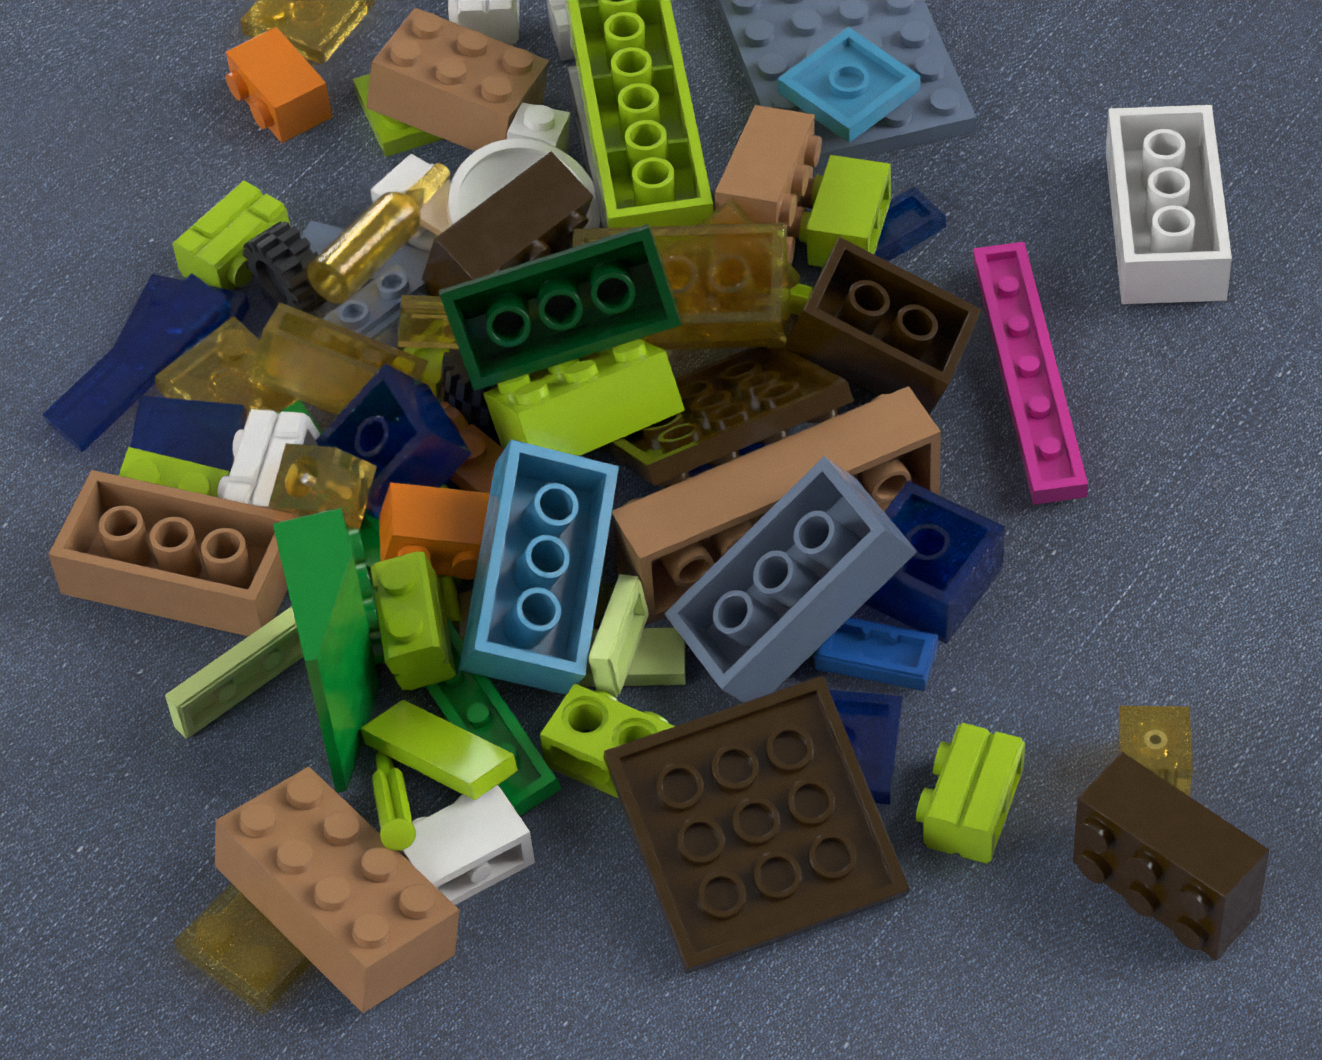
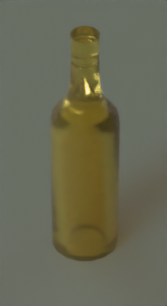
[307,163,451,304]

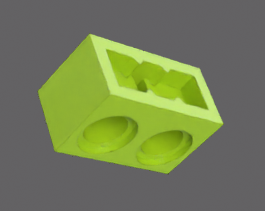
[540,683,675,798]

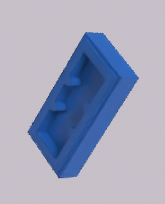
[814,617,938,691]

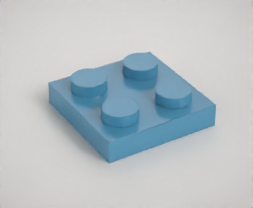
[777,27,920,143]

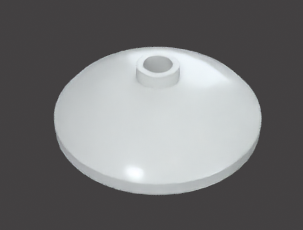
[447,139,600,246]

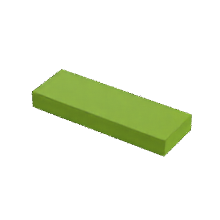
[361,700,518,800]

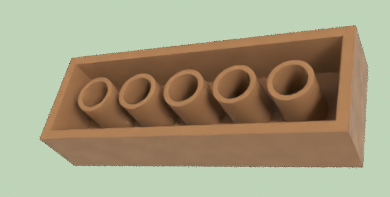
[611,386,941,625]

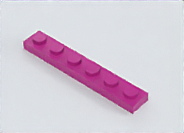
[973,242,1088,505]

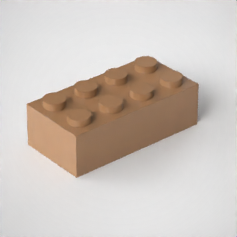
[48,470,296,636]
[215,766,460,1013]

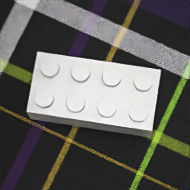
[1106,105,1232,304]

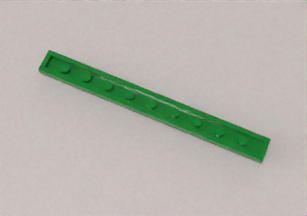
[277,399,562,816]

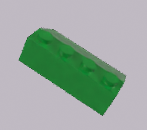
[273,508,385,793]

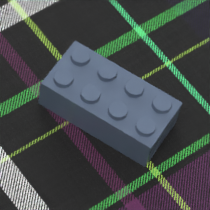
[664,456,917,703]

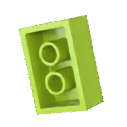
[483,339,685,456]

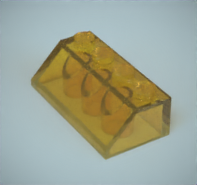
[573,223,791,350]

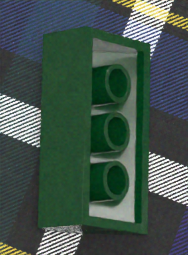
[439,224,682,391]

